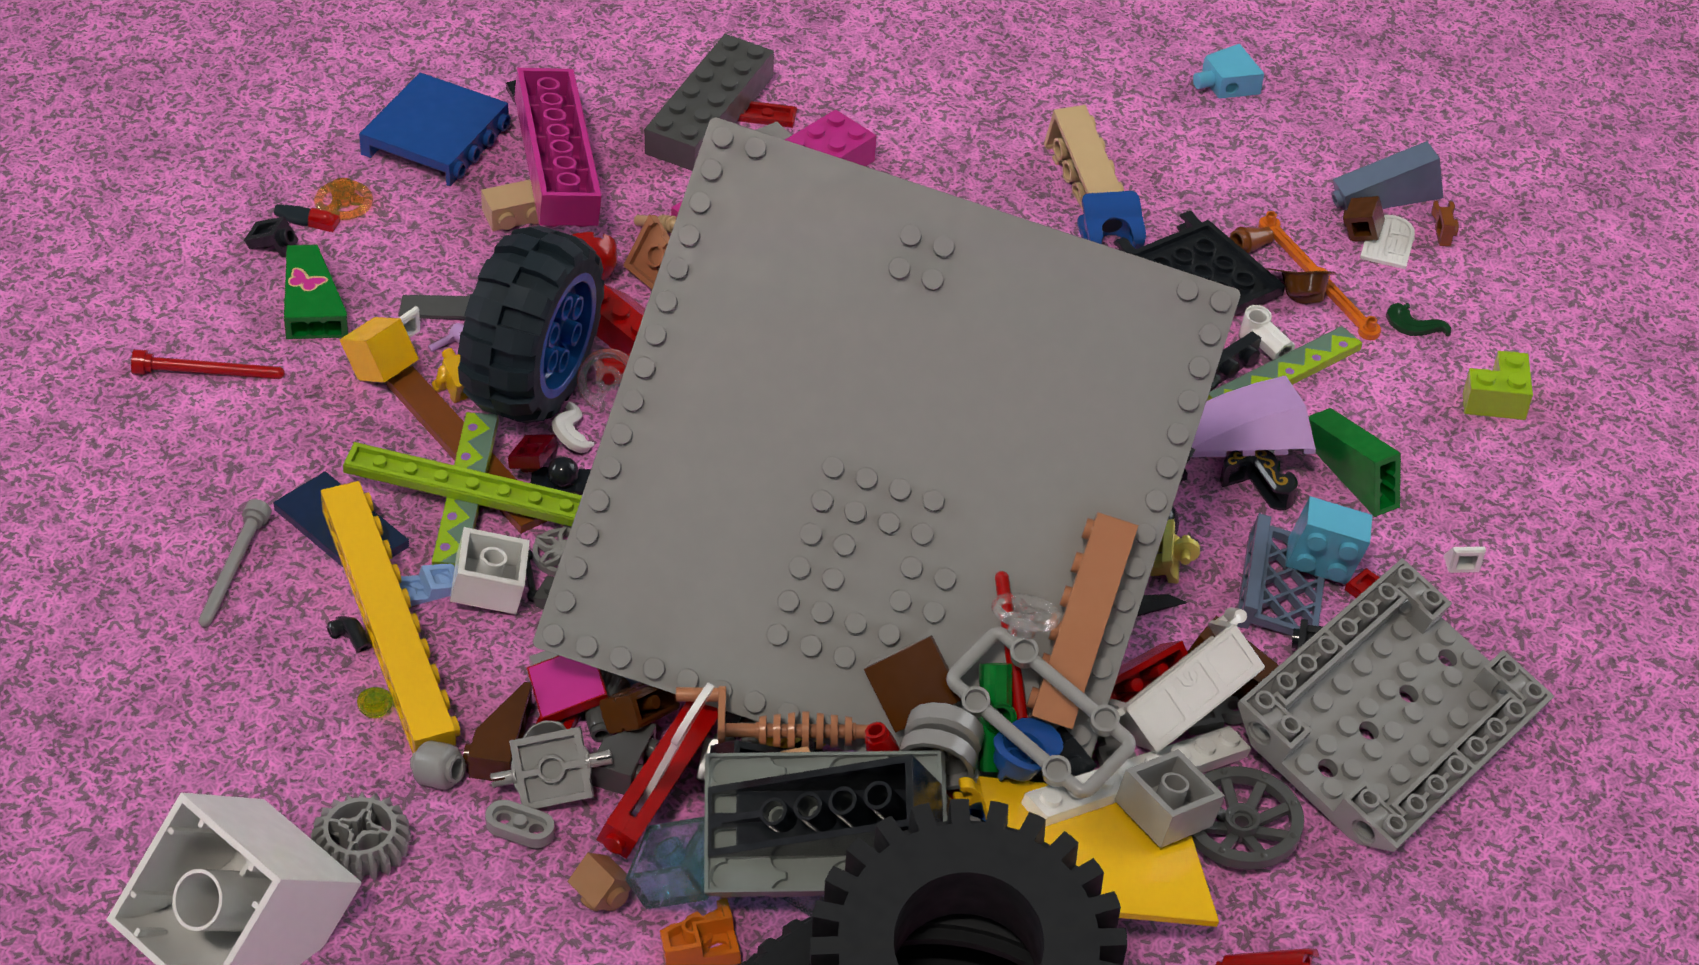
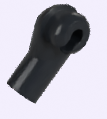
[326,615,372,653]

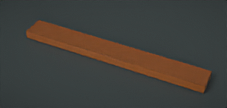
[386,366,547,534]

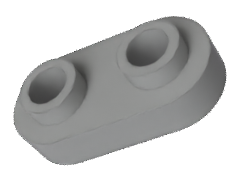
[485,800,555,848]

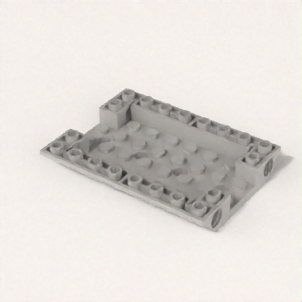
[1237,558,1554,852]

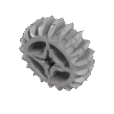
[311,792,411,882]

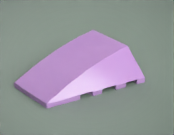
[1192,375,1316,457]

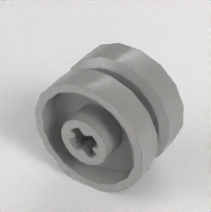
[899,702,985,790]

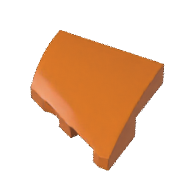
[660,898,741,965]

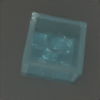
[625,816,709,909]

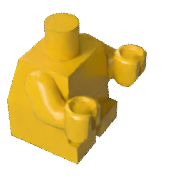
[431,348,468,403]

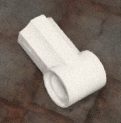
[1239,305,1295,360]

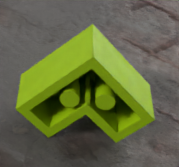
[1462,351,1533,420]

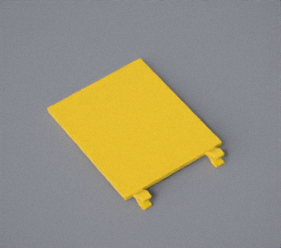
[953,776,1219,927]

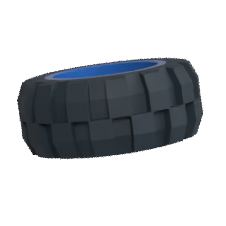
[458,225,605,423]

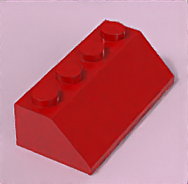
[596,284,645,354]

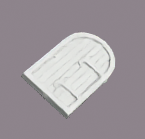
[1360,215,1415,269]

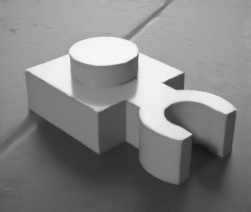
[1188,696,1243,736]

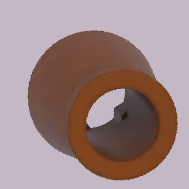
[1229,226,1274,254]

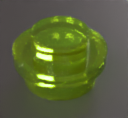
[357,687,392,718]

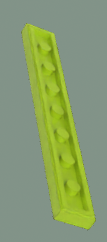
[343,442,582,527]

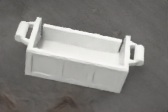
[1108,607,1265,753]

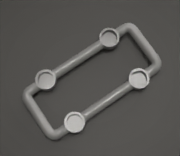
[946,627,1136,798]

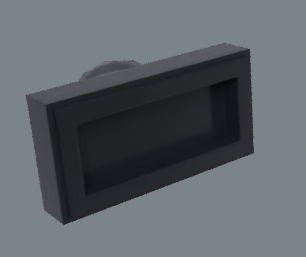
[530,456,591,495]

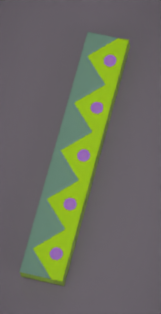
[1207,326,1362,401]
[432,412,499,567]

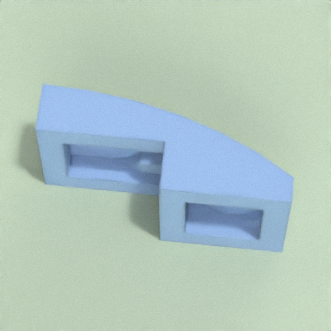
[399,564,455,606]

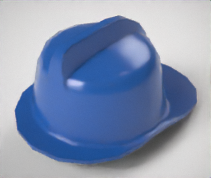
[993,718,1063,782]

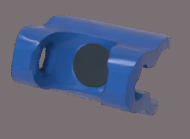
[1077,191,1146,249]

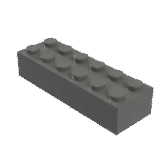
[644,34,774,171]

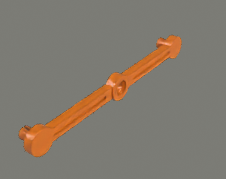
[1258,211,1381,340]

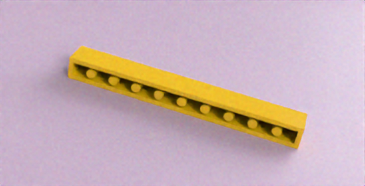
[321,481,461,754]

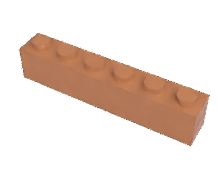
[1026,512,1139,729]

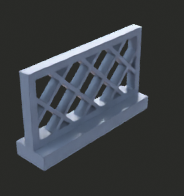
[1237,513,1325,636]

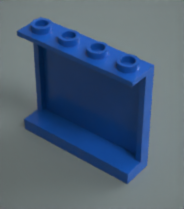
[359,72,511,186]

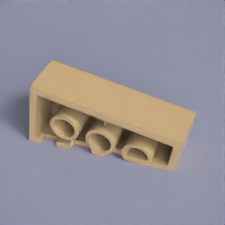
[1044,105,1124,210]

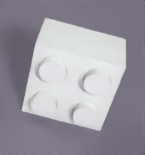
[450,527,530,615]

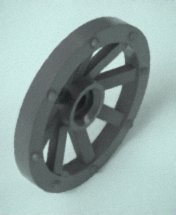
[1192,766,1304,870]

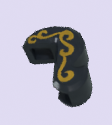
[1220,450,1298,510]

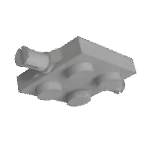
[490,726,613,809]

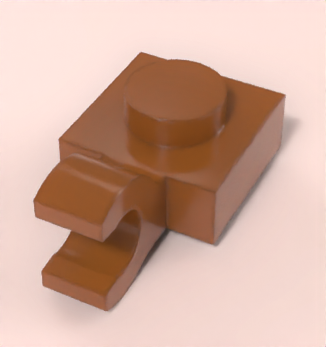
[1431,201,1459,246]

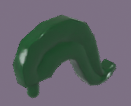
[1386,303,1451,336]

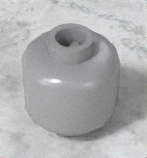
[410,740,466,790]

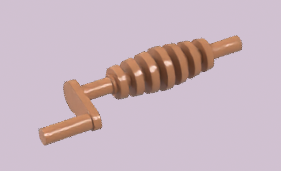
[676,686,886,750]

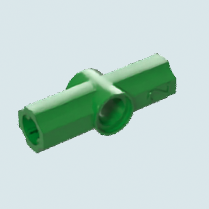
[977,663,1017,772]

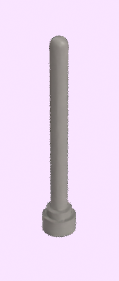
[198,499,272,627]

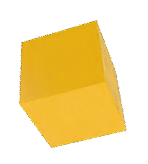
[339,317,419,382]

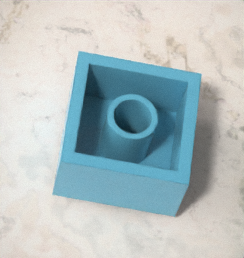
[1285,496,1372,585]

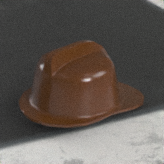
[1266,268,1336,304]

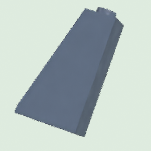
[1331,141,1444,210]

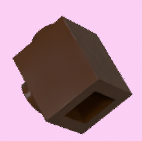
[1343,196,1385,241]

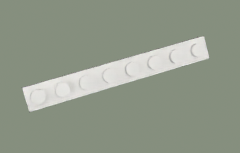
[1021,726,1251,827]

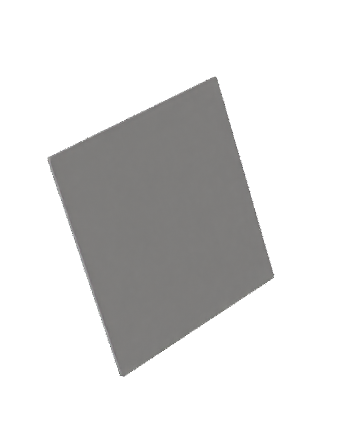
[533,117,1240,780]

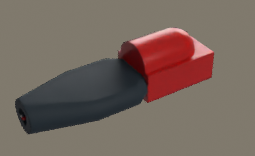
[274,204,340,233]

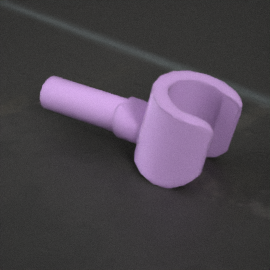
[428,323,464,352]

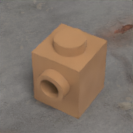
[567,852,636,912]

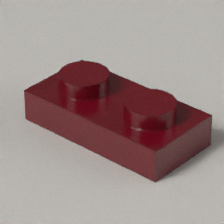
[508,434,557,473]

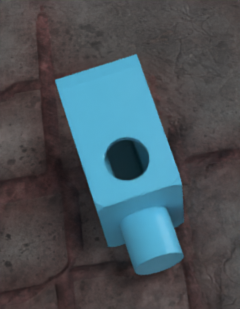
[1193,44,1264,99]

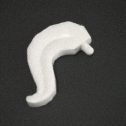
[552,402,595,453]

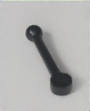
[526,550,538,602]

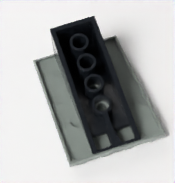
[704,751,947,898]

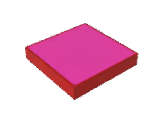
[527,655,609,721]

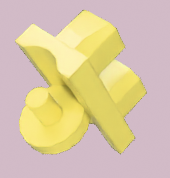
[1150,519,1200,584]

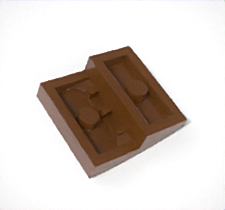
[864,635,961,733]

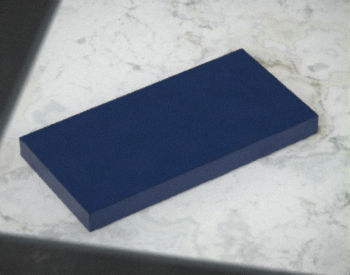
[273,471,409,567]

